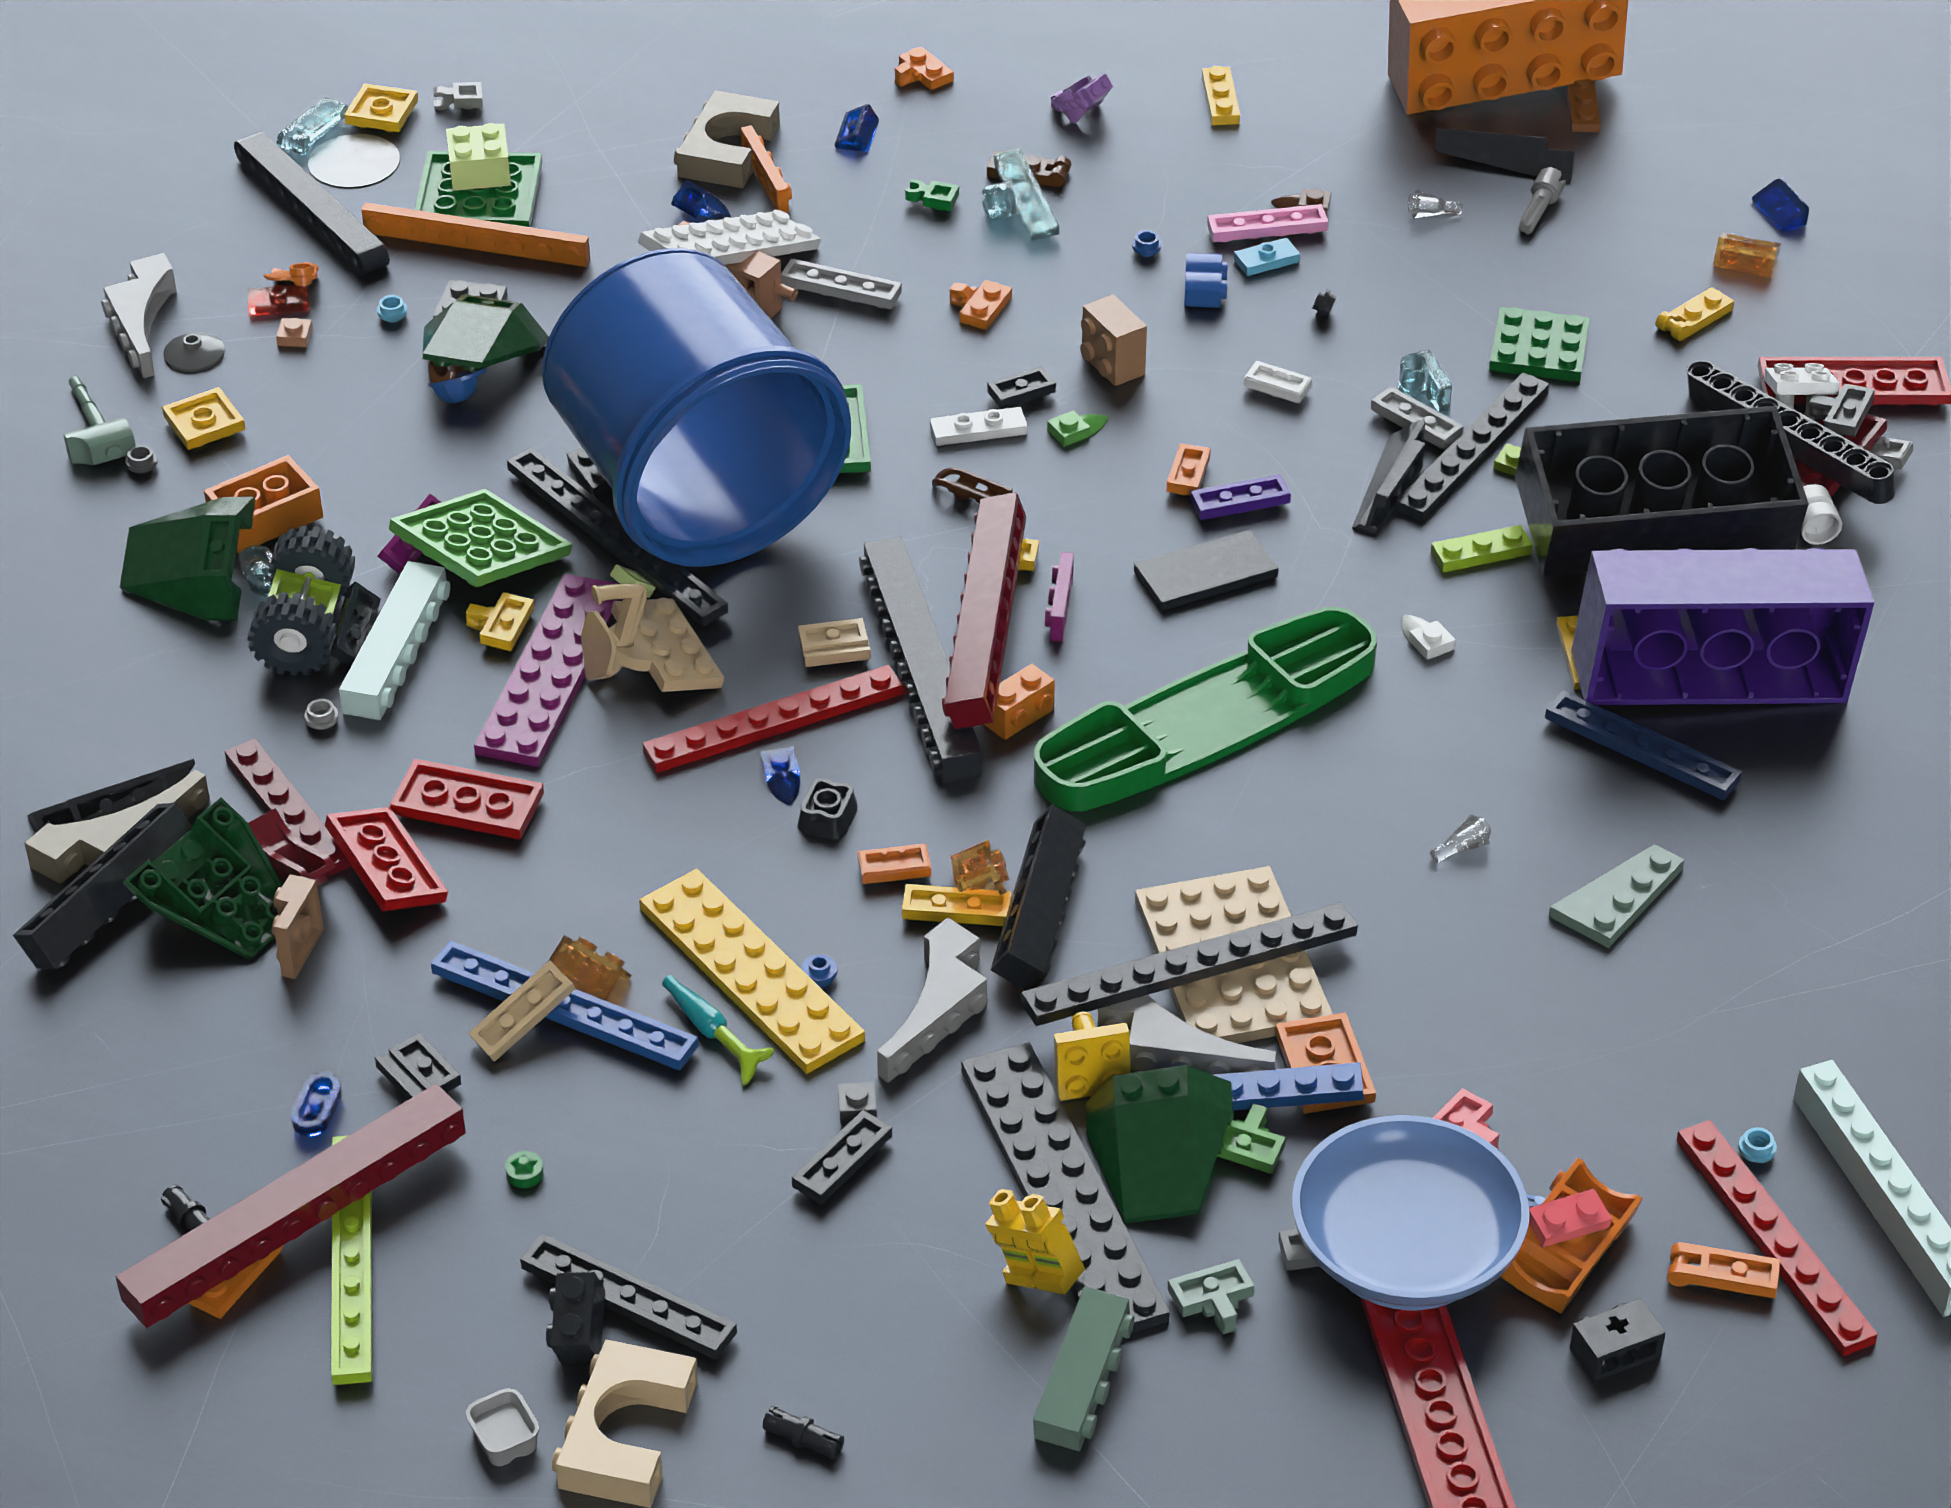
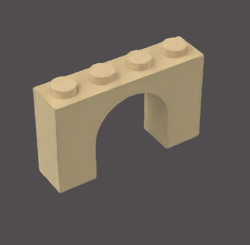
[552,1339,698,1508]

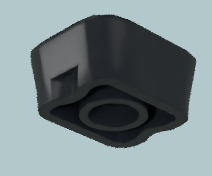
[797,778,858,840]

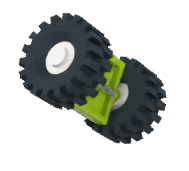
[247,526,355,676]

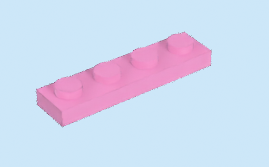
[1207,204,1328,242]

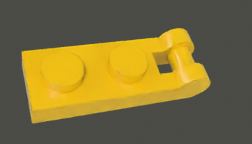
[1655,287,1734,341]

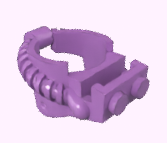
[1051,73,1113,123]

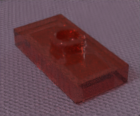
[248,285,310,315]

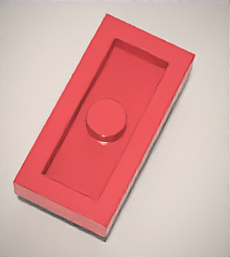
[1529,1189,1612,1248]

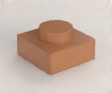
[276,318,313,348]

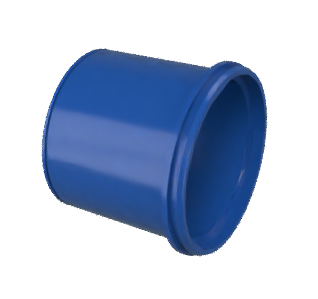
[542,248,851,567]

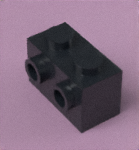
[546,1272,606,1364]

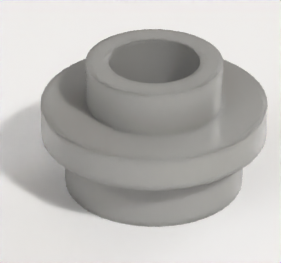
[304,699,339,729]

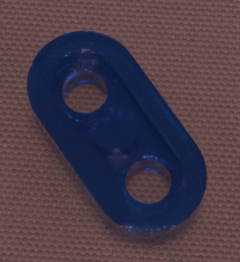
[291,1072,342,1137]

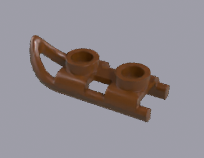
[932,467,1013,504]

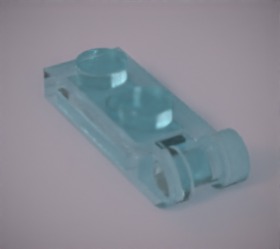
[276,97,348,155]

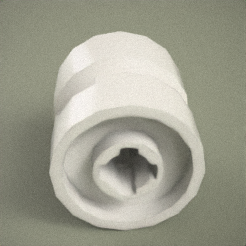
[1801,484,1843,545]

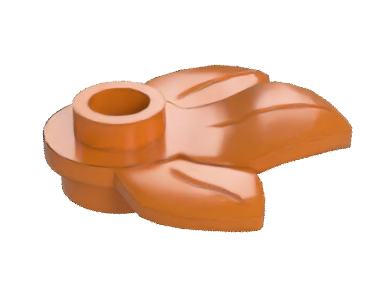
[263,262,319,286]

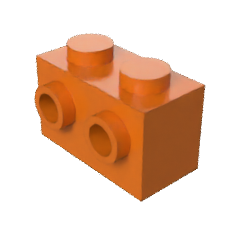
[984,664,1055,740]

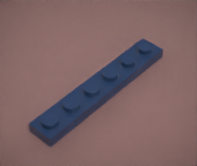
[1545,690,1742,800]

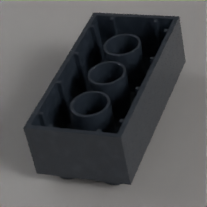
[1515,406,1809,576]

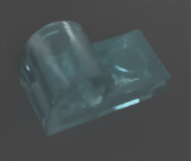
[1398,350,1452,412]

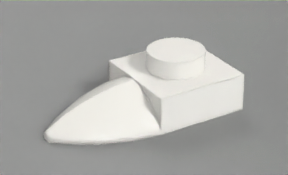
[1402,614,1455,660]

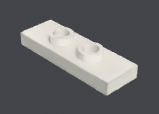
[930,407,1027,446]

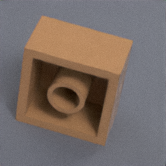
[1080,294,1147,386]

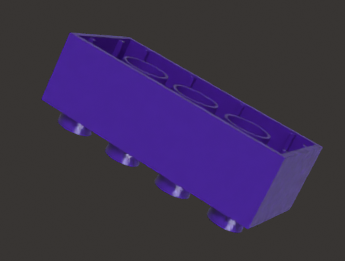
[1571,548,1875,705]

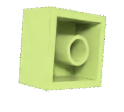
[446,123,511,191]

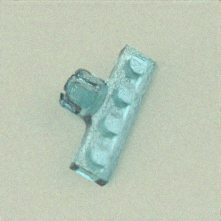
[982,149,1060,241]

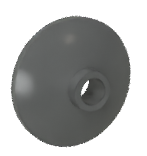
[163,332,225,372]

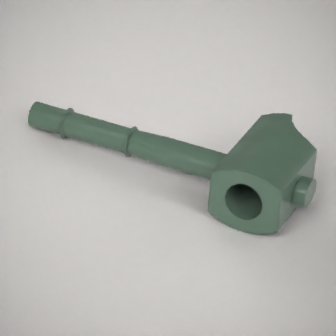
[63,376,136,465]

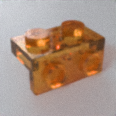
[548,935,632,1001]

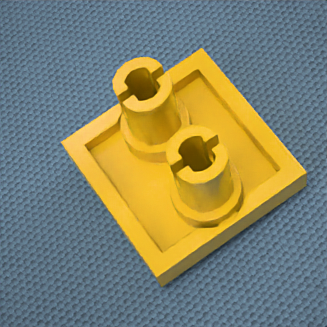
[1054,1012,1130,1101]

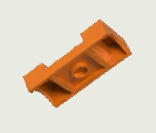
[1500,1157,1643,1314]

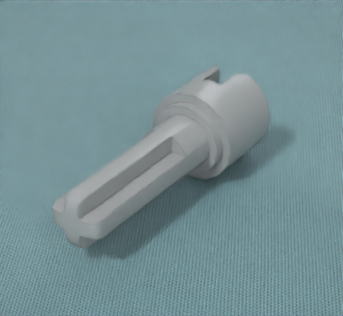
[1518,167,1566,234]

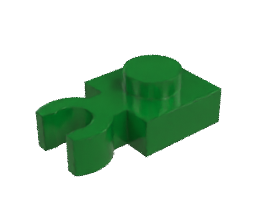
[905,179,959,211]

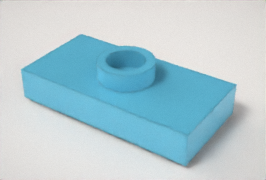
[1234,238,1300,276]

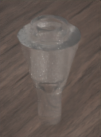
[1407,189,1463,218]
[1430,814,1491,863]

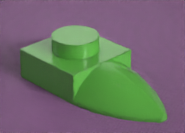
[1047,410,1108,447]

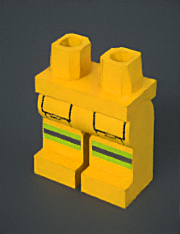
[985,1189,1085,1295]

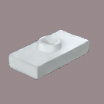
[1243,361,1312,403]

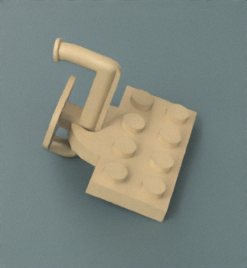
[581,583,724,692]

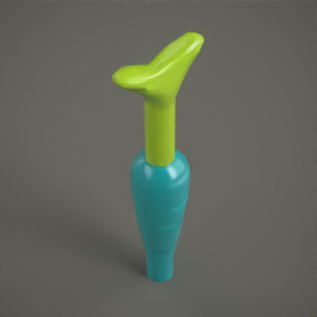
[662,975,774,1085]

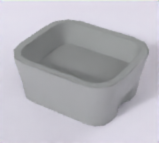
[466,1388,539,1466]

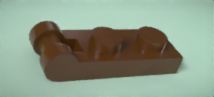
[987,151,1072,187]

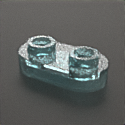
[239,545,272,596]

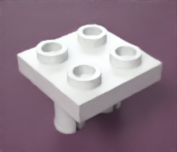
[1764,363,1839,420]

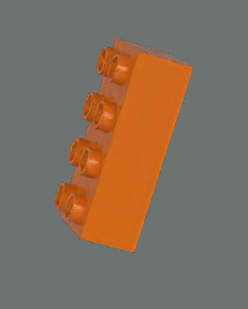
[1388,0,1628,115]

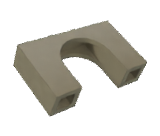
[674,90,780,188]

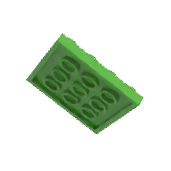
[389,489,572,587]

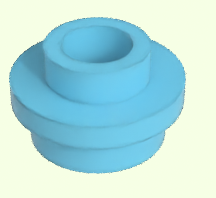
[377,295,408,322]
[1738,1128,1777,1163]

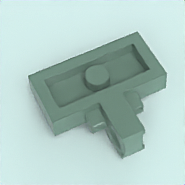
[1168,1259,1255,1334]

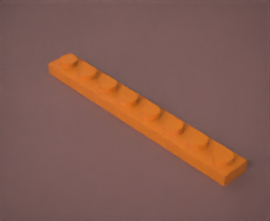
[361,202,590,267]

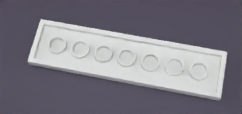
[637,210,821,265]

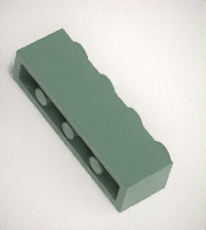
[1033,1286,1135,1452]

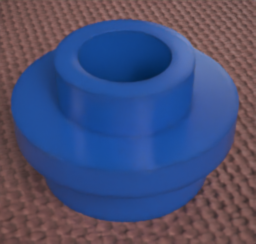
[1132,230,1162,257]
[802,954,838,988]

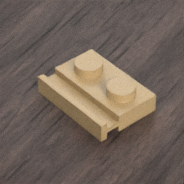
[798,618,871,667]

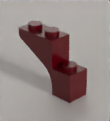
[248,808,336,888]

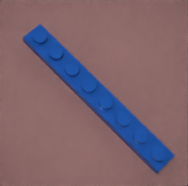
[431,940,698,1071]

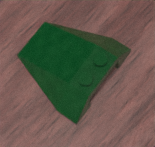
[1086,1065,1234,1224]

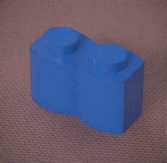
[1184,253,1228,308]

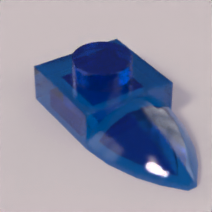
[671,179,731,219]
[760,746,800,805]

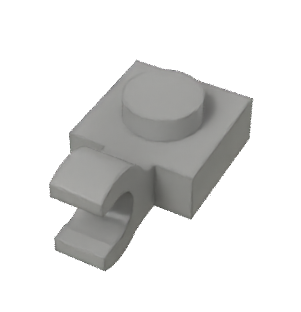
[433,82,483,110]

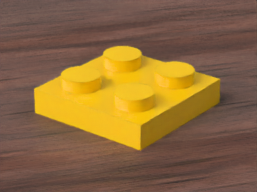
[344,84,418,132]
[162,387,246,450]

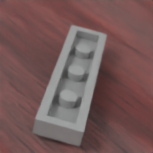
[781,258,902,309]

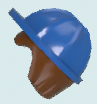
[428,361,487,403]

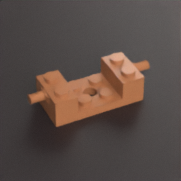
[678,220,798,319]

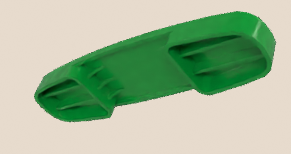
[1034,607,1377,811]

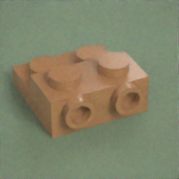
[272,874,324,979]

